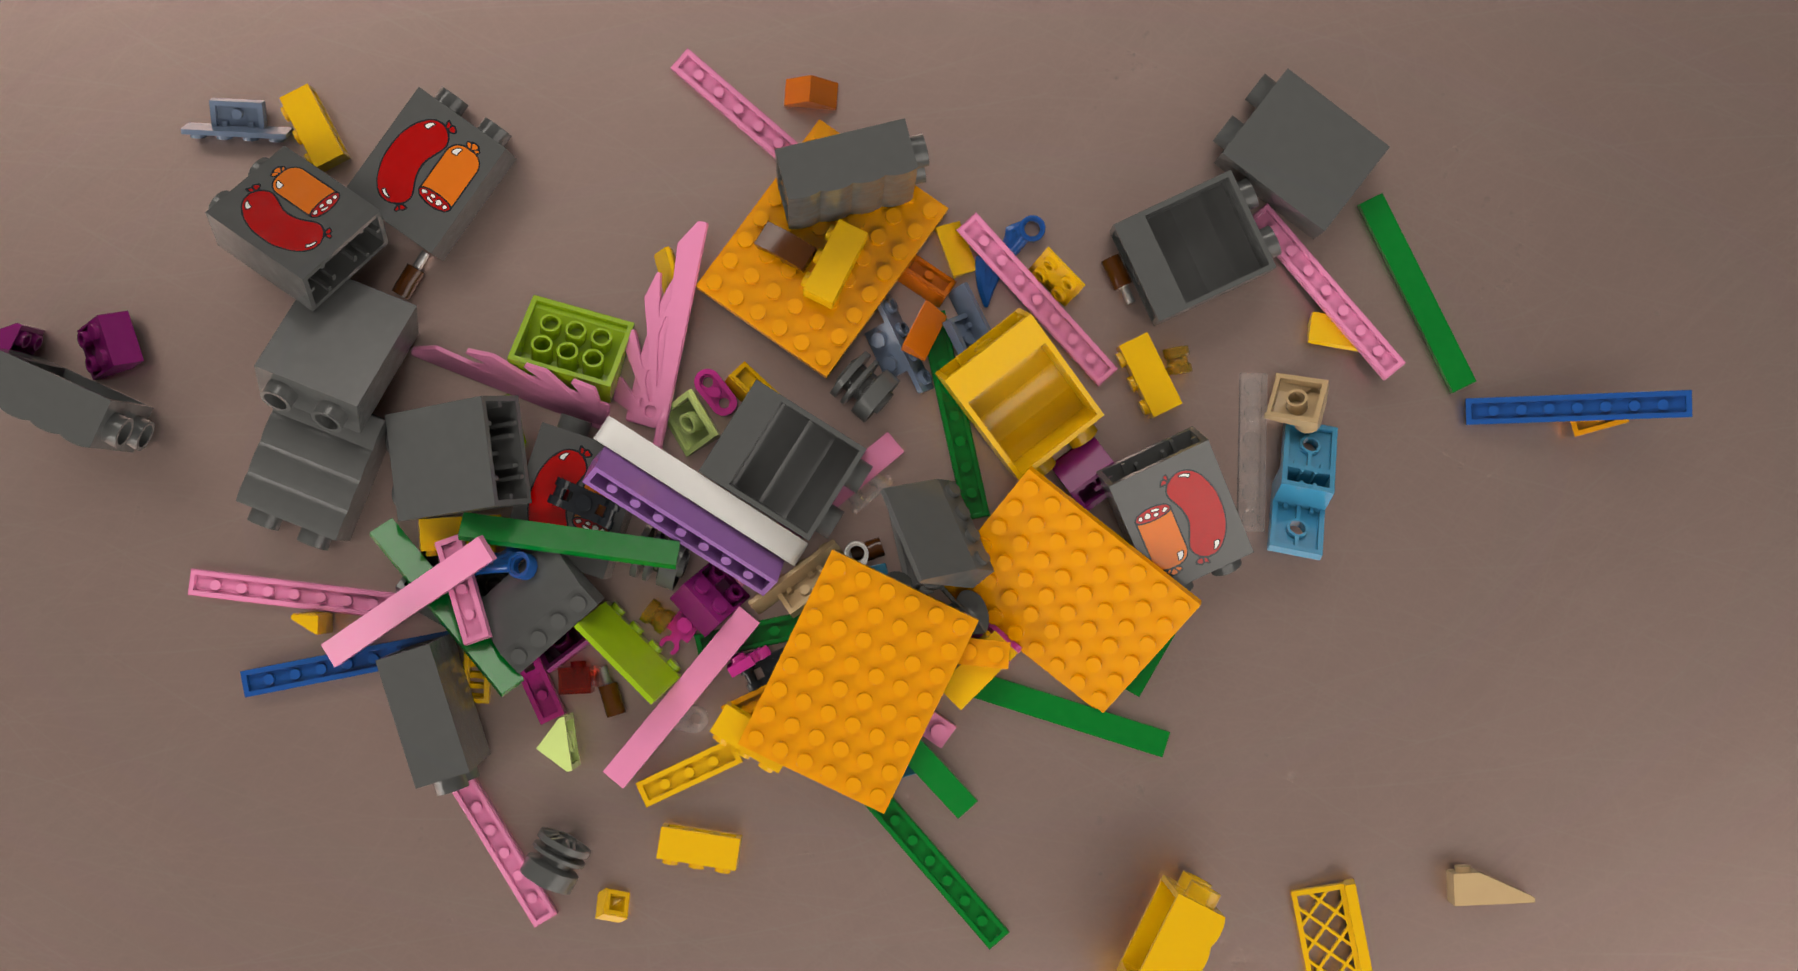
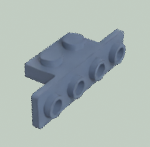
[181,98,293,143]
[942,282,991,355]
[864,294,934,394]

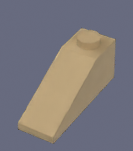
[1446,864,1535,906]

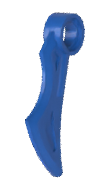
[975,215,1046,308]
[475,547,538,580]

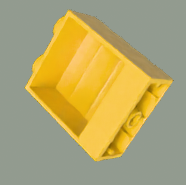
[935,308,1104,480]
[1116,870,1226,971]

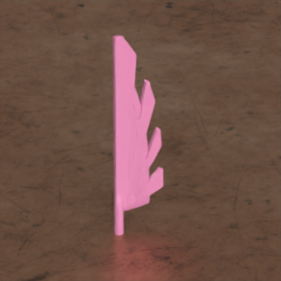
[613,221,709,449]
[411,345,610,430]

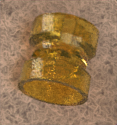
[1162,345,1193,376]
[639,598,676,635]

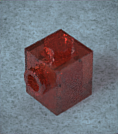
[558,660,599,695]

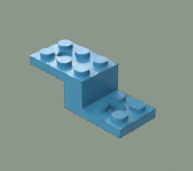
[1267,423,1338,561]

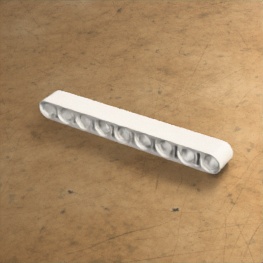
[593,416,808,566]

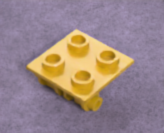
[1028,246,1085,307]

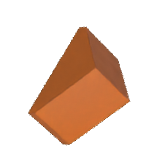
[784,75,838,110]

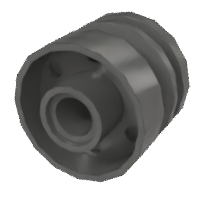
[830,351,900,422]
[629,524,690,590]
[520,827,591,895]

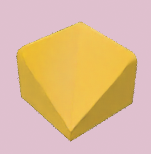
[595,888,630,923]

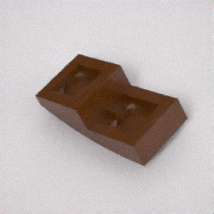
[754,222,817,272]

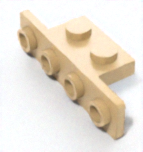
[748,539,843,618]

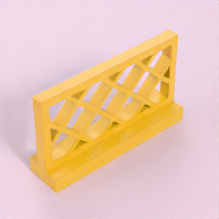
[1291,878,1372,971]

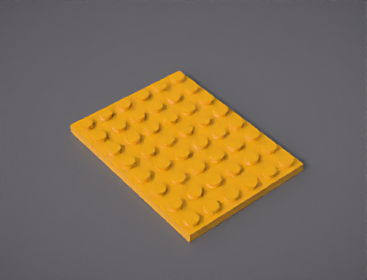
[696,119,949,379]
[944,466,1202,713]
[738,549,979,814]

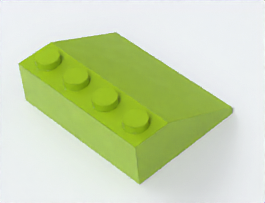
[507,295,635,403]
[574,601,682,704]

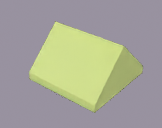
[668,389,721,457]
[536,712,581,772]

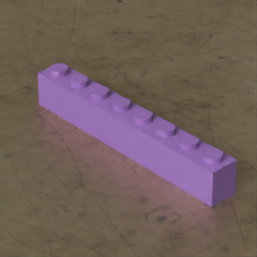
[582,446,784,596]

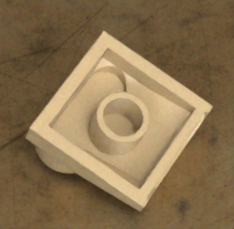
[1264,373,1329,433]

